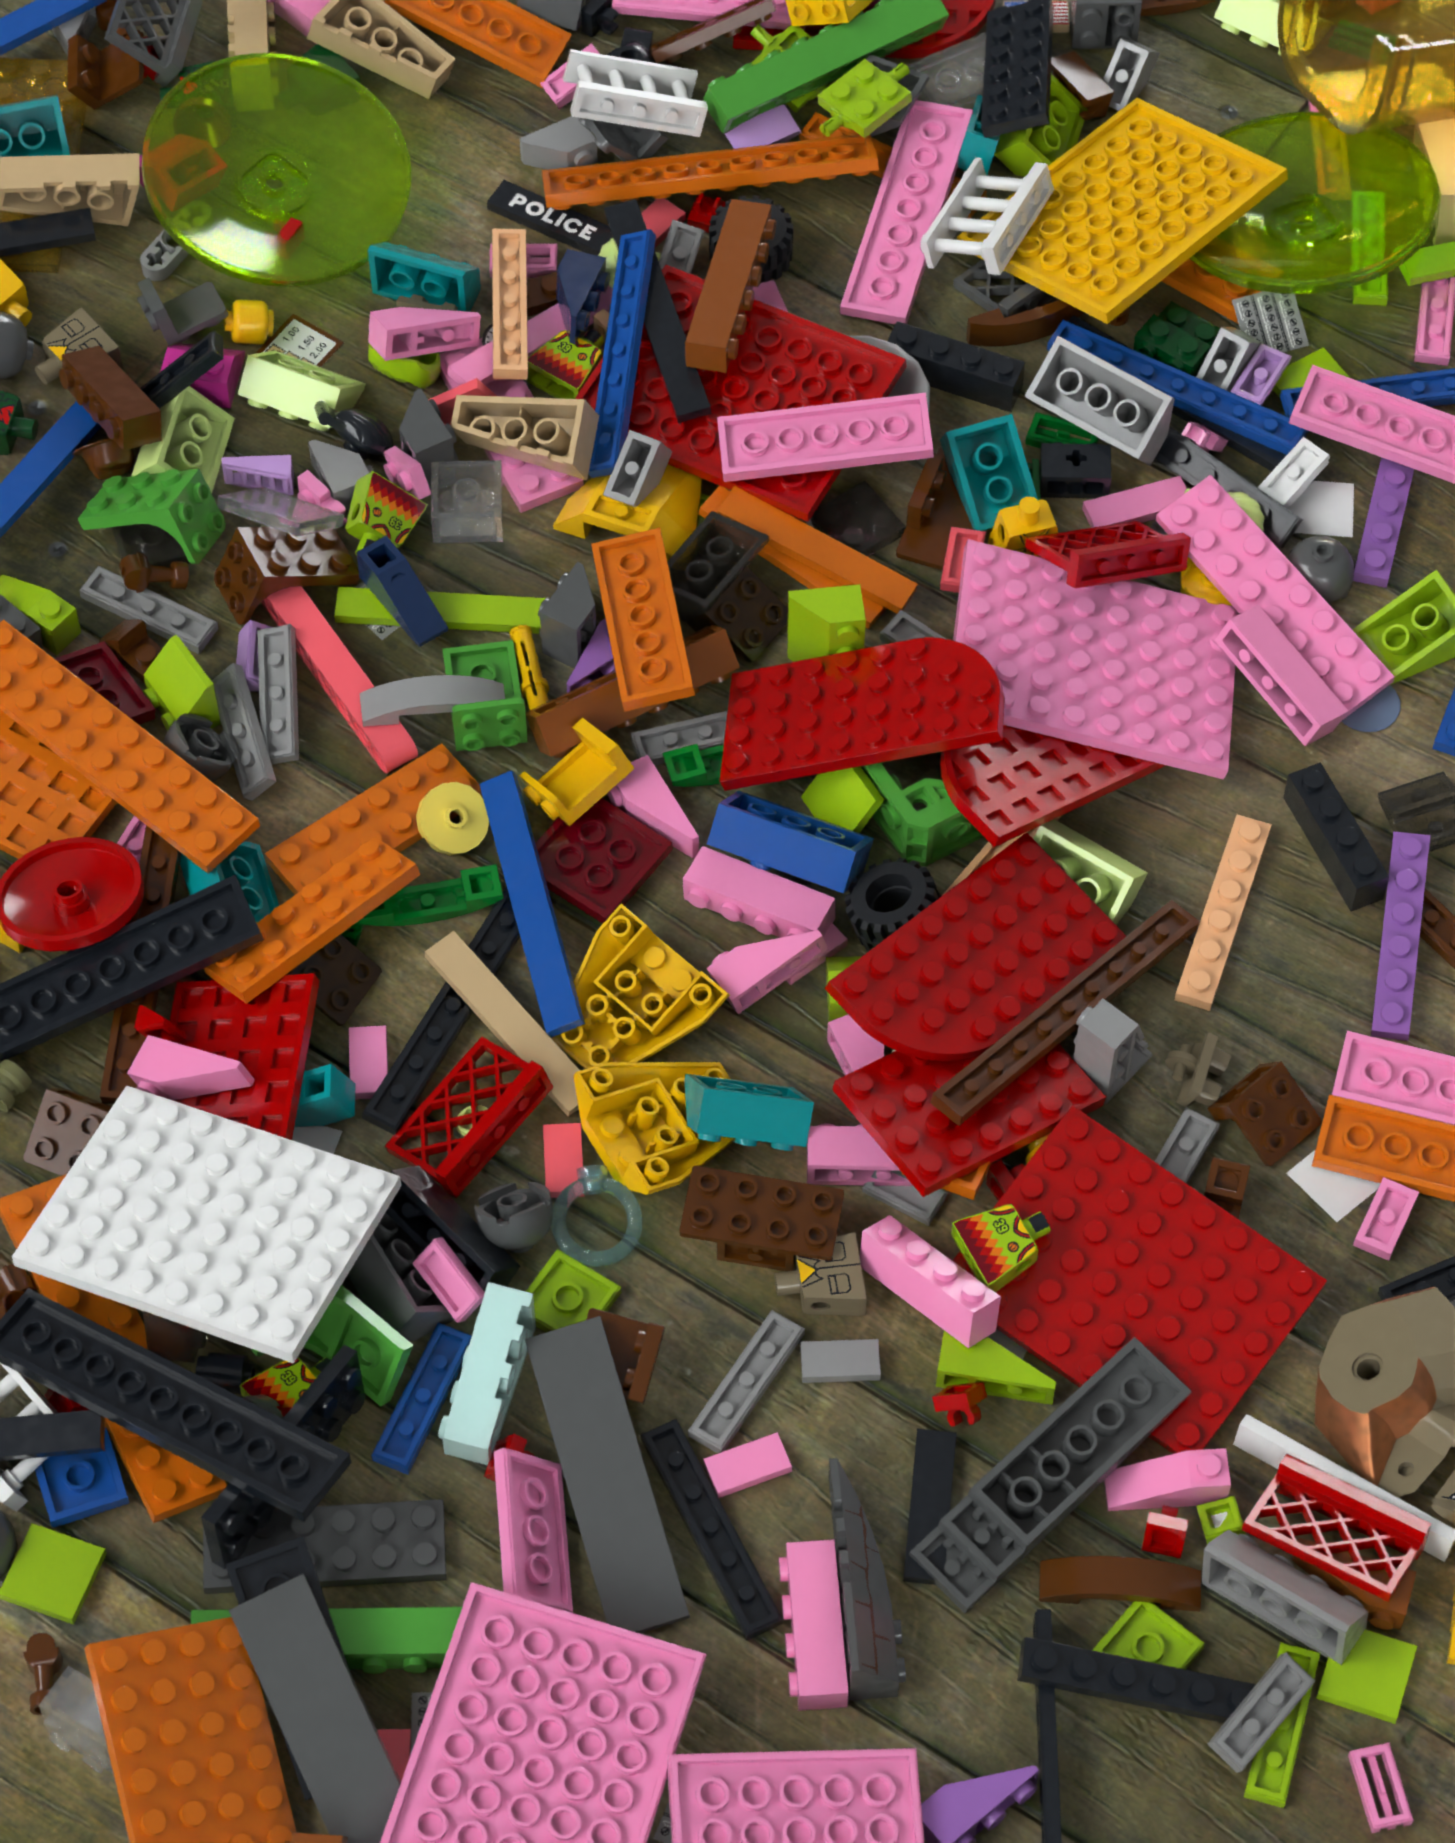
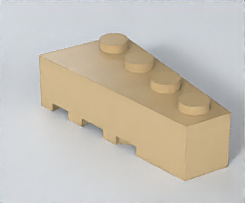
[1413,115,1455,245]
[451,395,599,481]

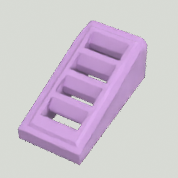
[221,455,294,495]

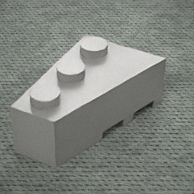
[1072,998,1153,1104]

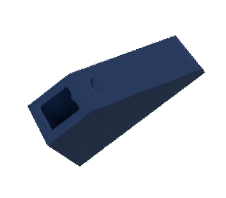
[556,249,610,344]
[357,536,448,647]

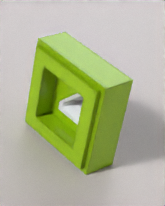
[1196,1495,1246,1544]

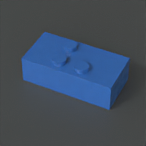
[707,790,874,894]

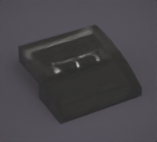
[1378,771,1455,852]

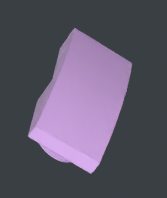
[725,104,802,148]

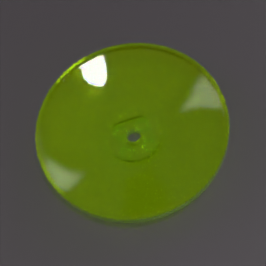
[141,53,411,287]
[1190,112,1439,294]

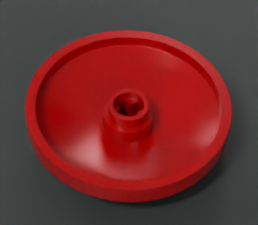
[0,837,144,951]

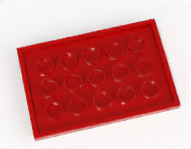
[832,1044,1106,1197]

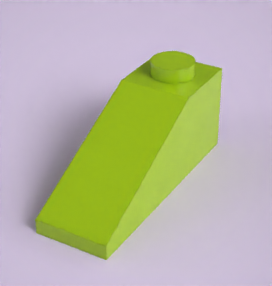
[0,574,81,655]
[936,1330,1056,1405]

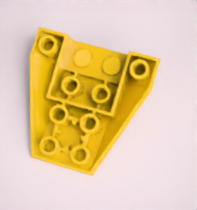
[553,464,703,570]
[550,904,730,1069]
[573,1062,735,1195]

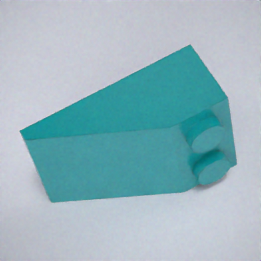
[940,414,1038,531]

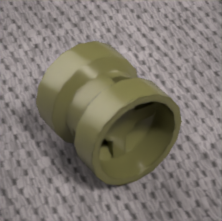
[0,1059,32,1112]

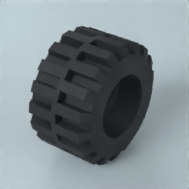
[709,195,793,283]
[845,858,941,952]

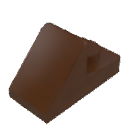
[98,619,162,684]

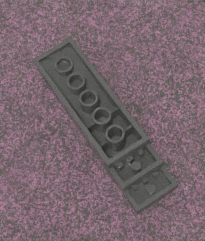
[525,1316,690,1633]
[909,1337,1192,1613]
[229,1574,401,1843]

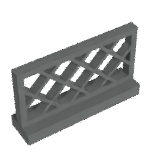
[104,0,203,88]
[953,260,1058,318]

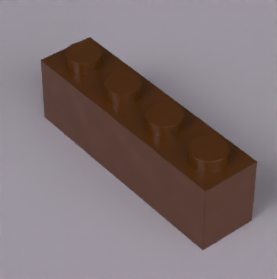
[59,345,162,451]

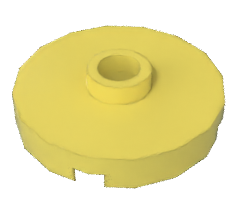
[416,782,490,856]

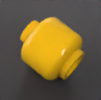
[224,299,274,345]

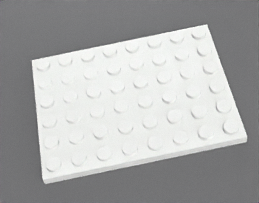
[12,1085,401,1363]

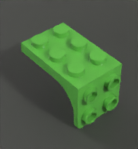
[78,469,226,564]
[442,640,528,751]
[252,1285,413,1406]

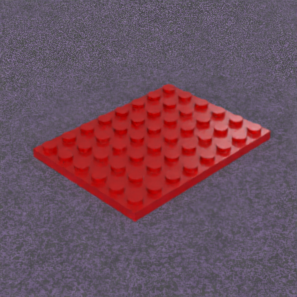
[575,264,907,522]
[952,1105,1327,1454]

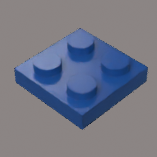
[35,1428,129,1528]

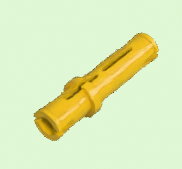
[509,625,549,710]

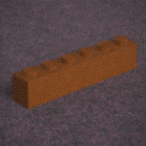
[685,199,776,373]
[526,625,740,758]

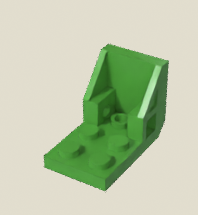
[860,762,984,867]

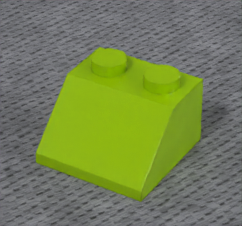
[143,634,221,731]

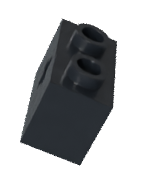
[1039,442,1111,499]

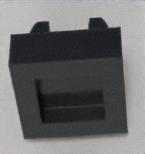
[581,0,619,38]

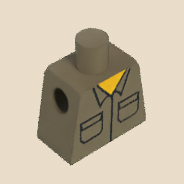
[35,307,123,385]
[774,1232,867,1316]

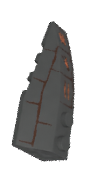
[828,1458,906,1700]

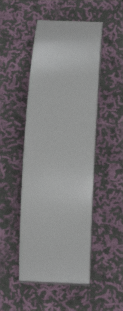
[360,675,505,727]

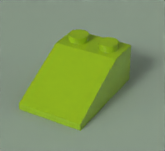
[1352,569,1455,685]

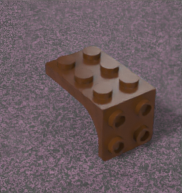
[214,526,360,625]

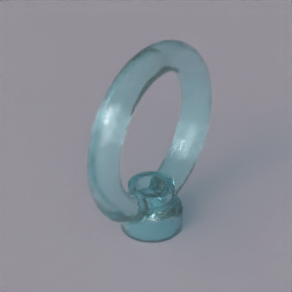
[551,1165,643,1267]

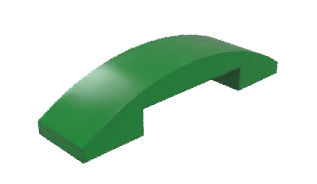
[663,744,724,787]
[357,864,503,926]

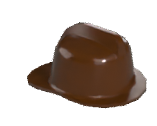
[73,438,134,480]

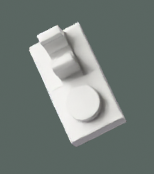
[1258,437,1330,509]

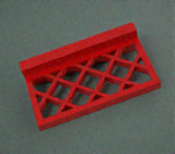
[1025,521,1191,589]
[385,1036,554,1198]
[1242,1454,1432,1602]

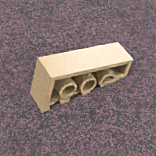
[227,0,280,112]
[307,0,455,99]
[0,153,140,226]

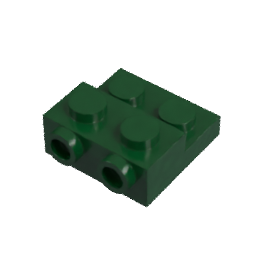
[1133,301,1220,377]

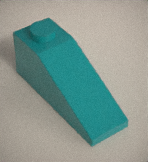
[958,95,1000,175]
[294,1064,356,1127]

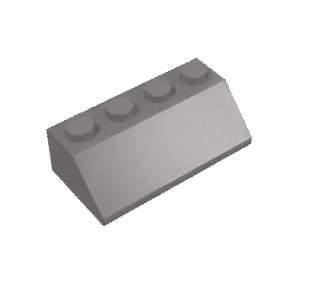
[1024,336,1175,466]
[1202,1530,1369,1665]

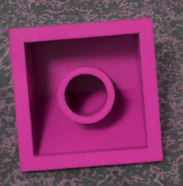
[160,342,245,409]

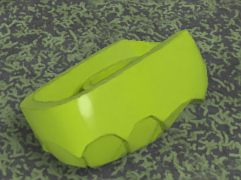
[368,344,441,389]

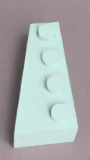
[438,1282,536,1465]

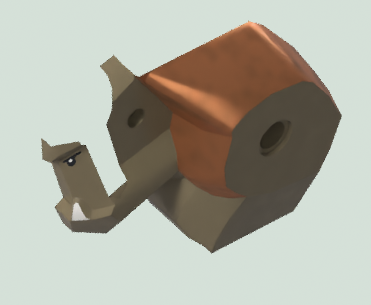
[1314,1287,1455,1524]

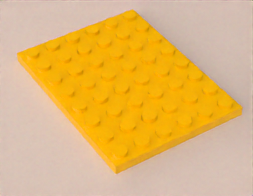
[957,98,1288,324]

